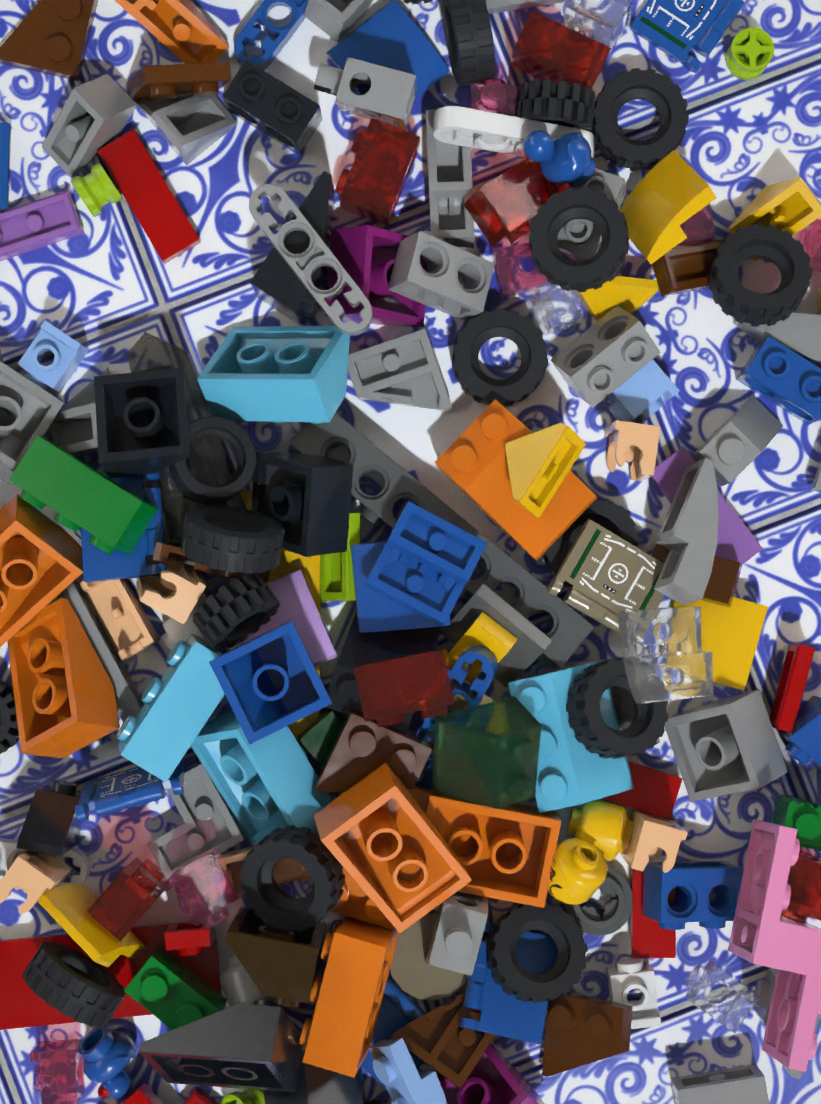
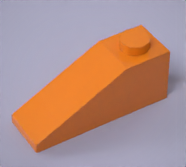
[114,0,229,64]

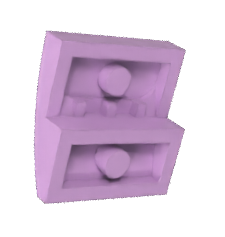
[236,569,338,666]

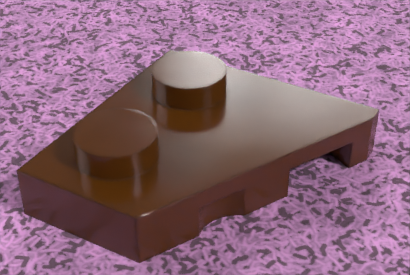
[0,0,98,81]

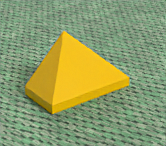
[728,176,821,262]
[571,276,659,322]
[505,423,586,518]

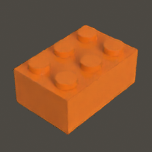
[299,917,399,1078]

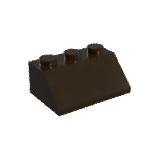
[226,907,326,1007]

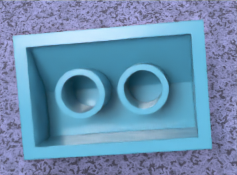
[197,326,350,424]
[116,633,228,782]
[508,660,634,813]
[191,711,332,845]

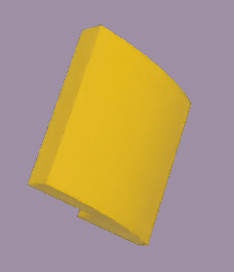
[620,150,717,264]
[655,597,768,691]
[38,884,146,967]

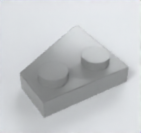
[348,328,452,411]

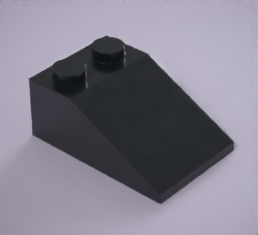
[250,171,335,326]
[326,611,442,733]
[139,1000,303,1092]

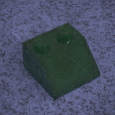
[432,696,541,809]

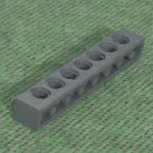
[290,413,595,668]

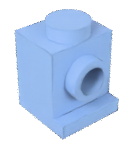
[17,320,89,393]
[607,359,680,422]

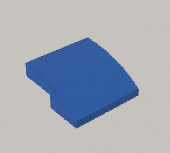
[326,0,450,124]
[364,501,487,627]
[350,541,451,633]

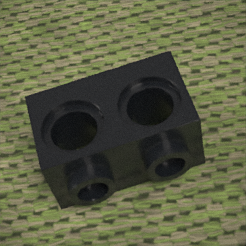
[222,59,323,155]

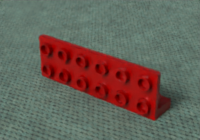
[0,919,222,1030]

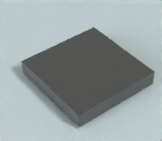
[441,584,552,688]

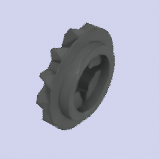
[564,866,632,936]

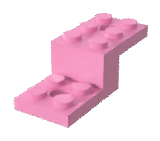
[728,819,821,1072]

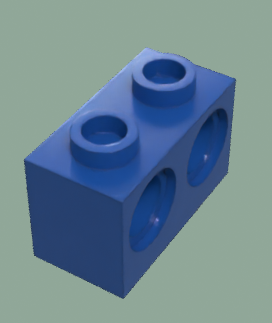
[736,336,821,425]
[643,861,743,930]

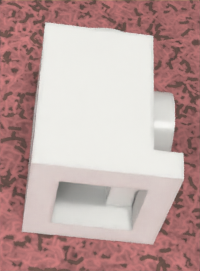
[606,959,661,1029]

